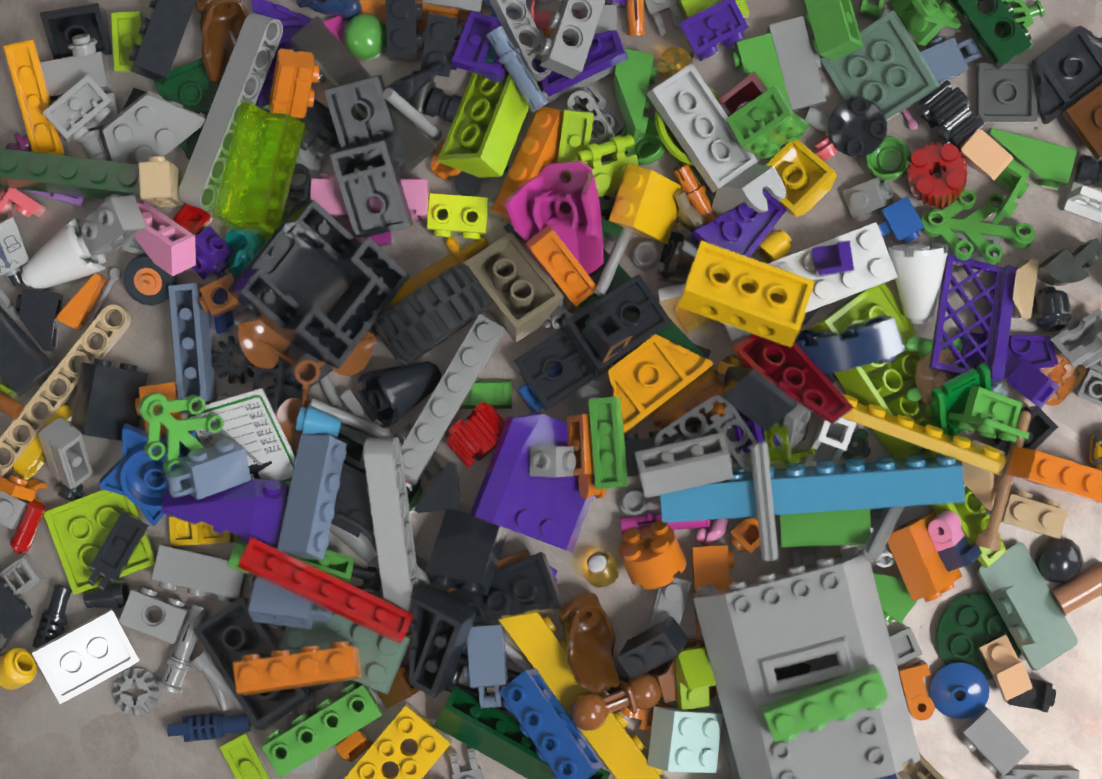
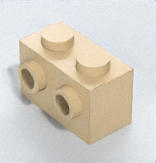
[1001,490,1068,539]

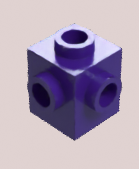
[191,226,234,280]

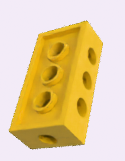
[678,241,815,347]
[343,702,452,779]

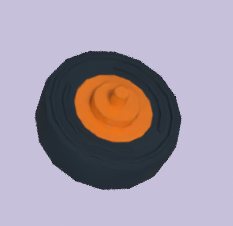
[123,253,177,306]

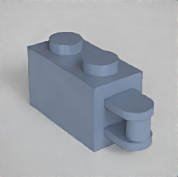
[920,36,982,84]
[166,439,251,500]
[248,578,333,629]
[463,625,509,709]

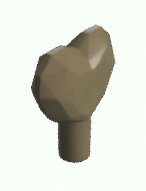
[674,189,705,231]

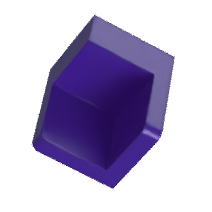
[812,241,854,278]
[1006,359,1060,409]

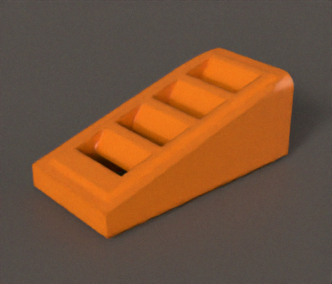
[55,273,106,330]

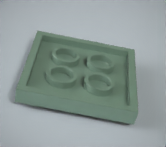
[820,11,940,121]

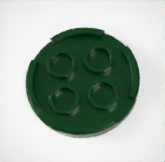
[934,592,1021,680]

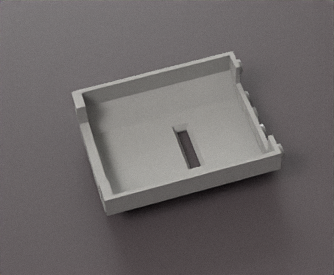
[691,546,921,779]

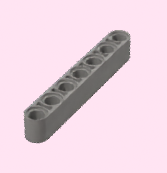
[178,13,283,211]
[364,437,420,634]

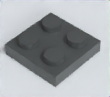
[977,63,1037,124]

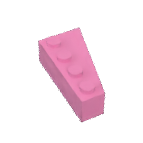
[310,174,430,221]

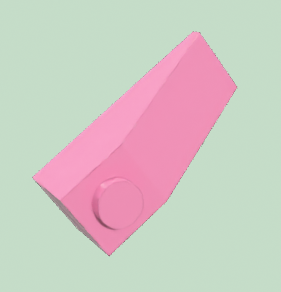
[135,201,196,276]

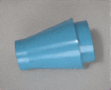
[296,406,342,437]

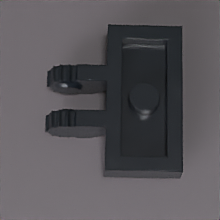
[297,99,341,161]

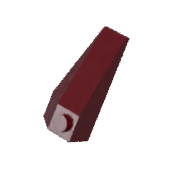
[732,334,854,425]

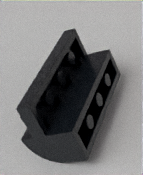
[0,305,56,398]

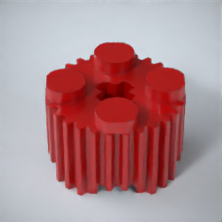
[908,142,968,209]
[444,401,505,469]

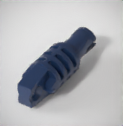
[167,712,251,742]

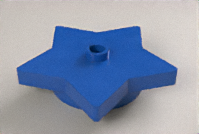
[99,423,195,526]

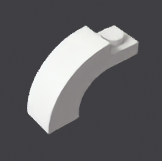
[804,418,856,466]

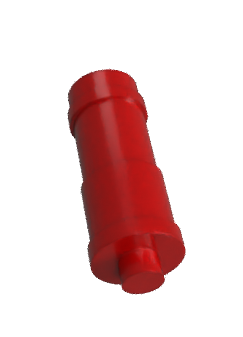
[10,500,46,554]

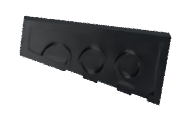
[447,552,565,624]

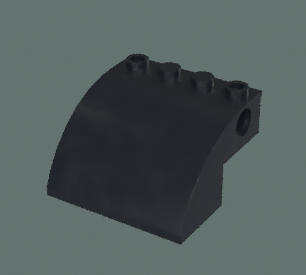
[227,199,410,369]

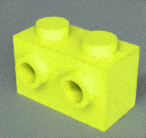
[427,193,489,240]

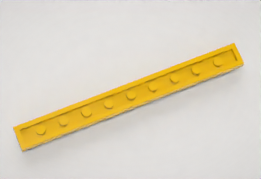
[717,354,1006,474]

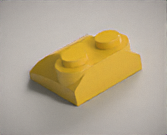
[763,140,837,217]

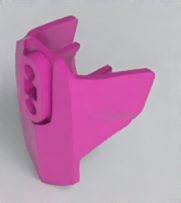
[505,161,604,274]

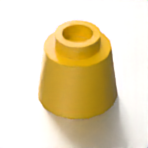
[756,229,792,263]

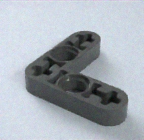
[655,395,757,472]

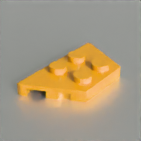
[608,334,714,434]

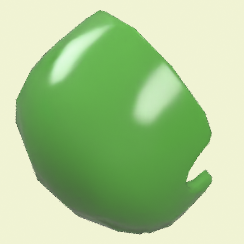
[343,13,387,62]
[621,117,666,165]
[866,136,911,181]

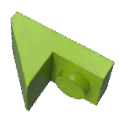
[675,646,716,711]

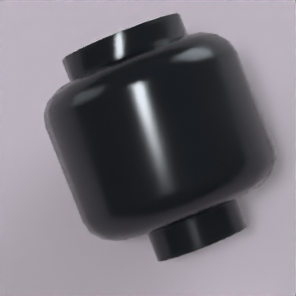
[1032,286,1073,332]

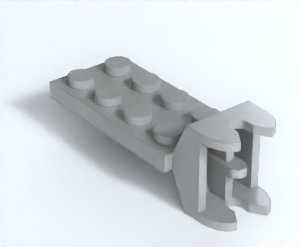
[647,63,786,217]

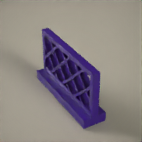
[929,254,1019,386]

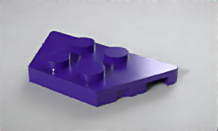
[252,0,315,109]

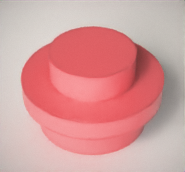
[813,135,839,161]

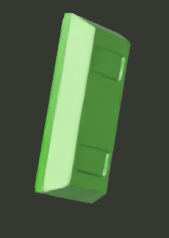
[460,379,512,409]

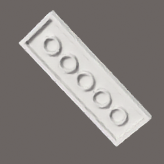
[724,222,898,341]

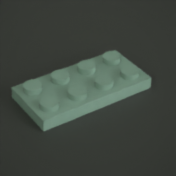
[278,605,411,695]

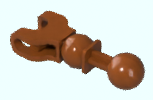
[570,639,717,731]

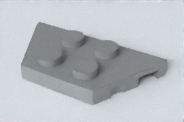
[103,91,207,165]

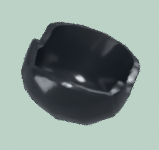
[1034,537,1084,583]

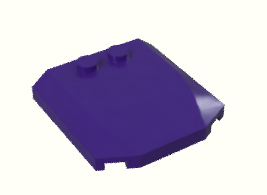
[470,412,594,552]

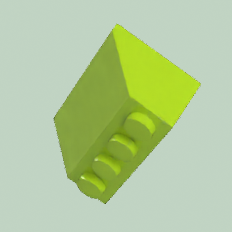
[438,66,539,178]

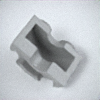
[1050,309,1102,368]

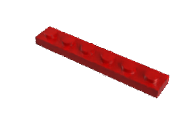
[237,537,413,644]

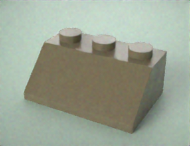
[463,232,564,343]

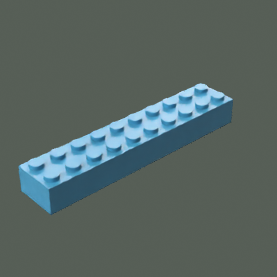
[660,453,965,523]

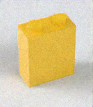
[609,164,682,244]

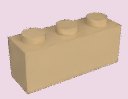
[139,157,184,208]

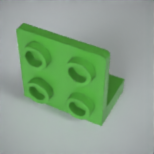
[726,85,810,159]

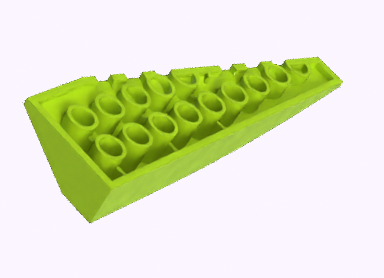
[807,283,1006,568]

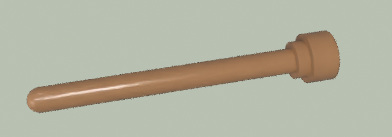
[976,411,1031,552]

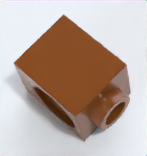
[198,273,242,317]

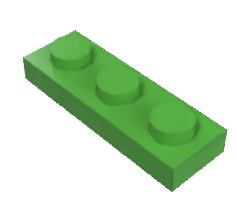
[589,397,628,489]

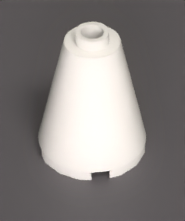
[21,218,106,290]
[888,242,948,324]

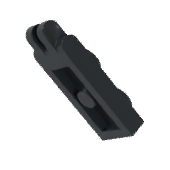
[88,511,150,592]

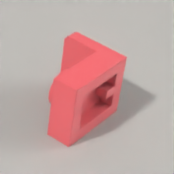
[0,188,46,218]

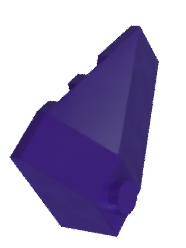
[161,479,287,547]

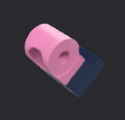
[928,510,982,572]

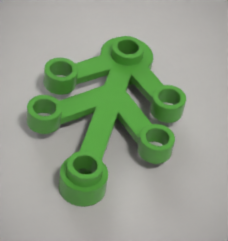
[921,189,1035,264]
[139,393,224,474]

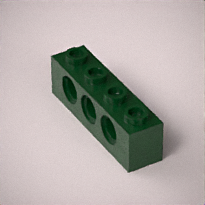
[950,0,1032,69]

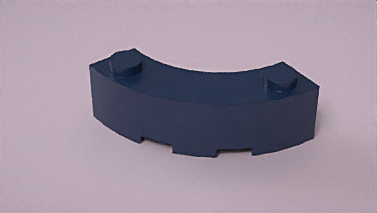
[794,314,905,374]

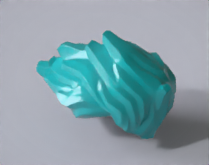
[225,226,265,278]

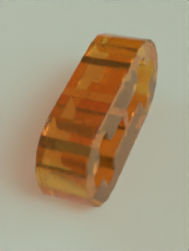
[1045,359,1085,406]

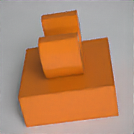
[335,730,373,762]

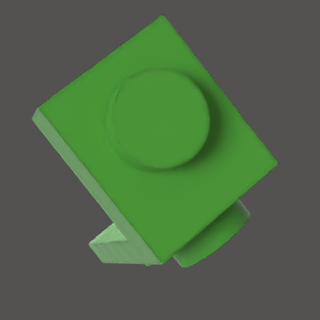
[992,159,1031,225]

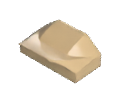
[1012,259,1039,320]

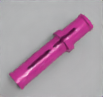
[620,512,710,535]

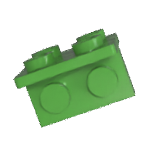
[890,0,962,46]
[948,386,1029,443]

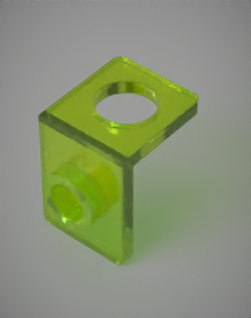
[764,426,817,464]

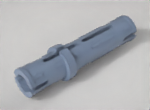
[486,26,549,113]

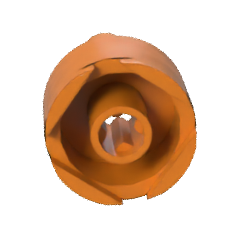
[619,520,686,590]

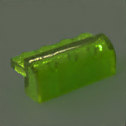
[213,103,305,236]

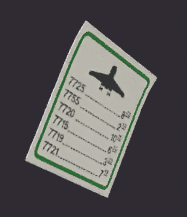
[180,388,296,486]

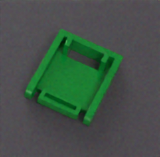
[931,363,991,437]

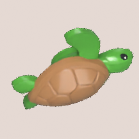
[904,337,963,419]

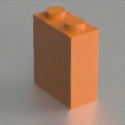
[887,512,962,602]

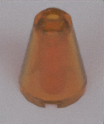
[651,365,726,429]

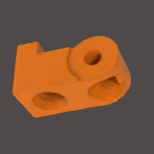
[897,661,935,721]

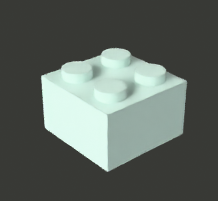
[647,706,723,773]

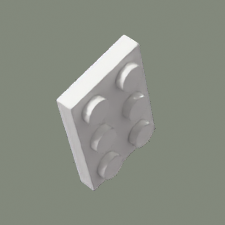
[31,609,139,704]

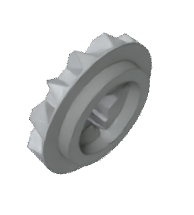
[111,668,160,716]

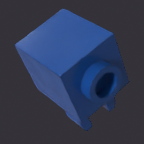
[878,196,924,245]

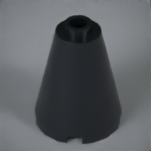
[657,224,700,283]
[358,361,441,428]

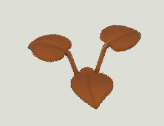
[238,319,377,451]

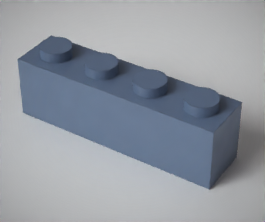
[168,283,217,404]
[278,434,347,560]

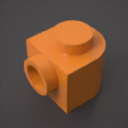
[729,518,760,554]

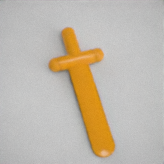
[389,237,489,306]

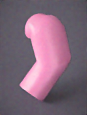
[695,518,731,546]

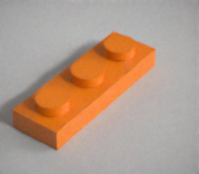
[526,225,596,307]

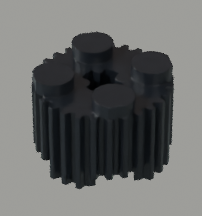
[917,80,985,147]

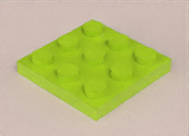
[44,489,156,595]

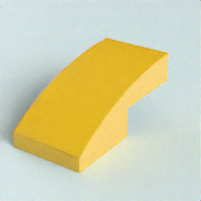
[169,516,234,546]

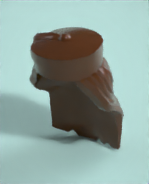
[196,0,249,83]
[559,593,621,694]

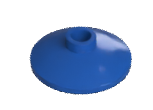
[930,662,989,719]

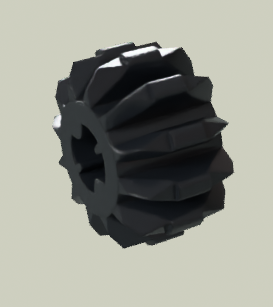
[212,335,256,384]

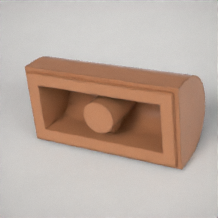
[1050,561,1102,616]

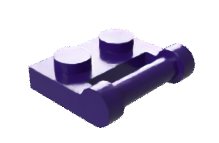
[452,11,505,82]

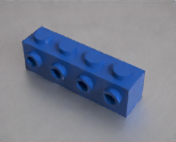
[499,669,604,779]

